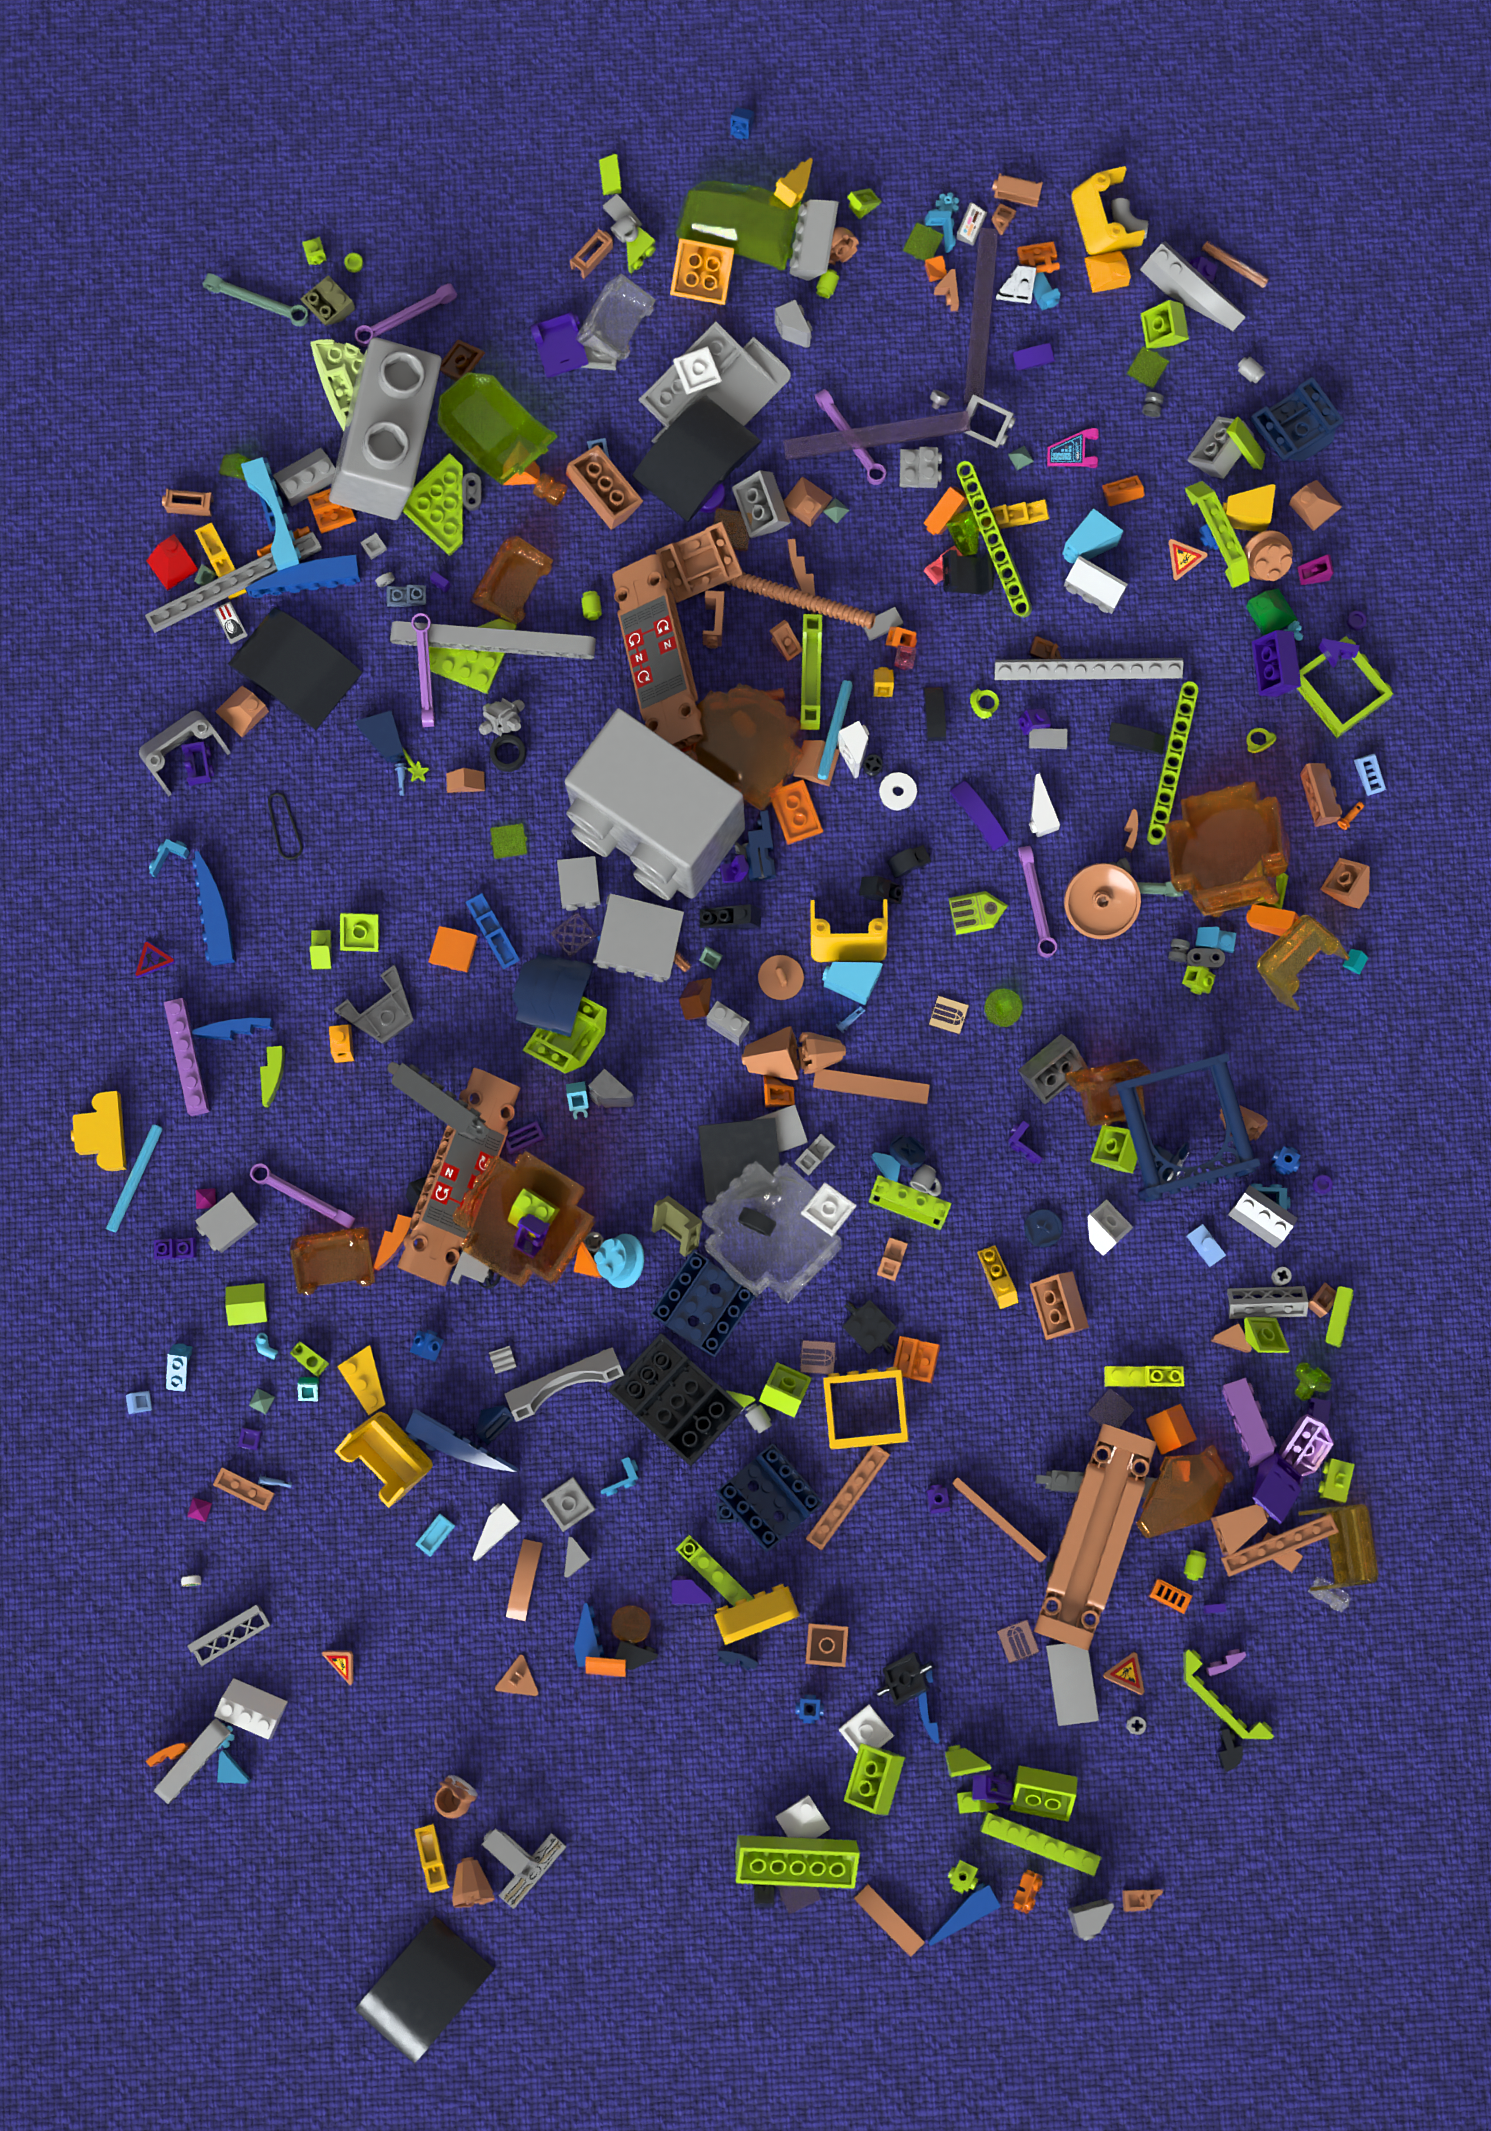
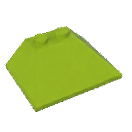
[523,997,607,1074]

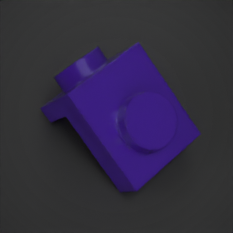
[1189,256,1218,283]
[1018,708,1051,735]
[720,855,749,883]

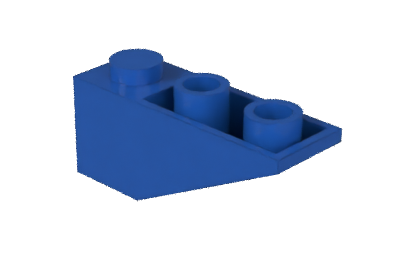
[574,1603,605,1667]

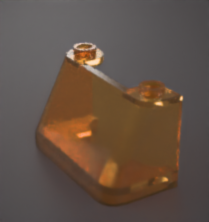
[471,535,553,624]
[290,1227,376,1295]

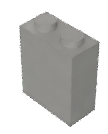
[557,856,600,911]
[707,1001,749,1046]
[195,1192,258,1253]

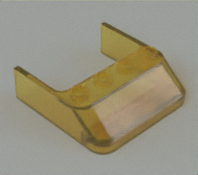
[1298,1504,1378,1591]

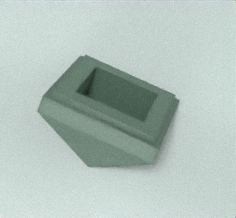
[1008,446,1033,470]
[823,498,849,524]
[194,565,216,586]
[699,946,723,970]
[248,1388,275,1414]

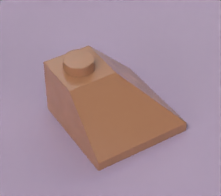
[783,477,832,527]
[1289,480,1342,531]
[215,686,269,737]
[1321,858,1370,909]

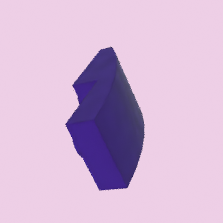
[1013,343,1055,371]
[154,1238,197,1260]

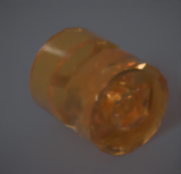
[533,473,568,507]

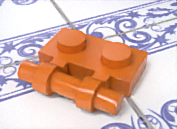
[1017,241,1060,275]

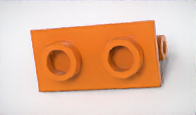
[1013,1869,1043,1914]

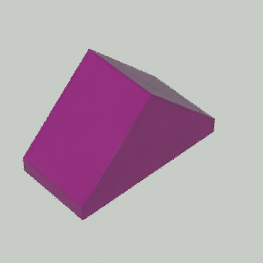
[1297,554,1334,585]

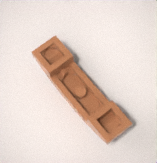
[506,1539,543,1621]
[854,1884,925,1956]

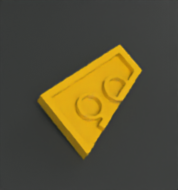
[337,1345,386,1416]

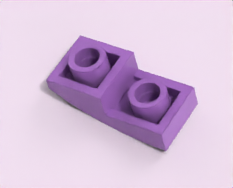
[1206,1649,1246,1676]

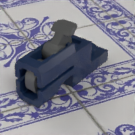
[735,810,776,882]

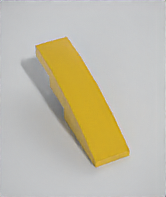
[970,499,1050,532]
[195,522,247,600]

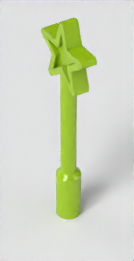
[402,747,429,782]

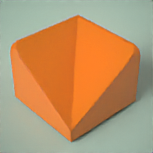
[924,256,947,282]

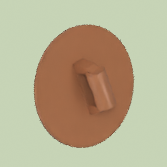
[758,955,804,1000]

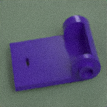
[530,311,589,378]

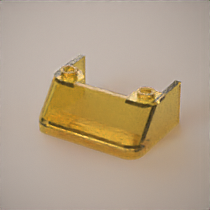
[1257,915,1350,1011]

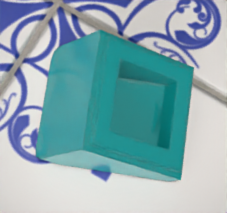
[298,1377,319,1401]

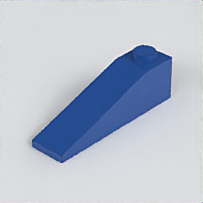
[928,1883,1001,1946]

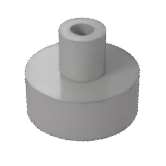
[930,390,950,409]

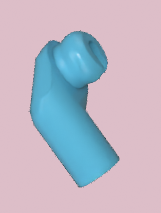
[255,1333,278,1360]

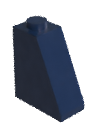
[355,711,405,763]

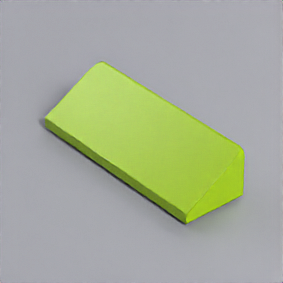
[1226,417,1265,470]
[1325,1286,1354,1348]

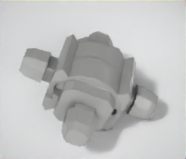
[479,698,525,736]

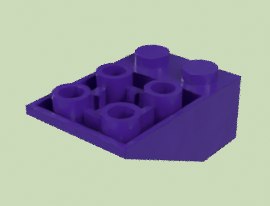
[1252,1452,1304,1524]

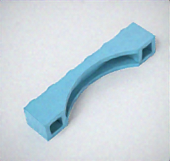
[241,457,301,571]

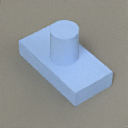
[1187,1224,1226,1267]

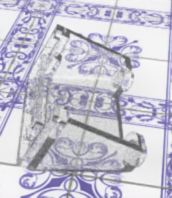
[576,274,656,361]

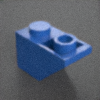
[731,107,754,139]

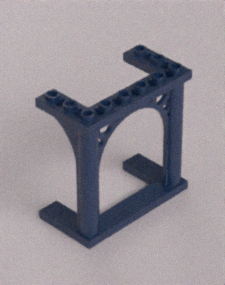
[1108,1053,1261,1203]

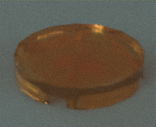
[611,1606,651,1643]

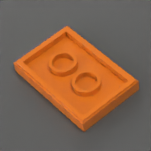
[768,779,823,845]

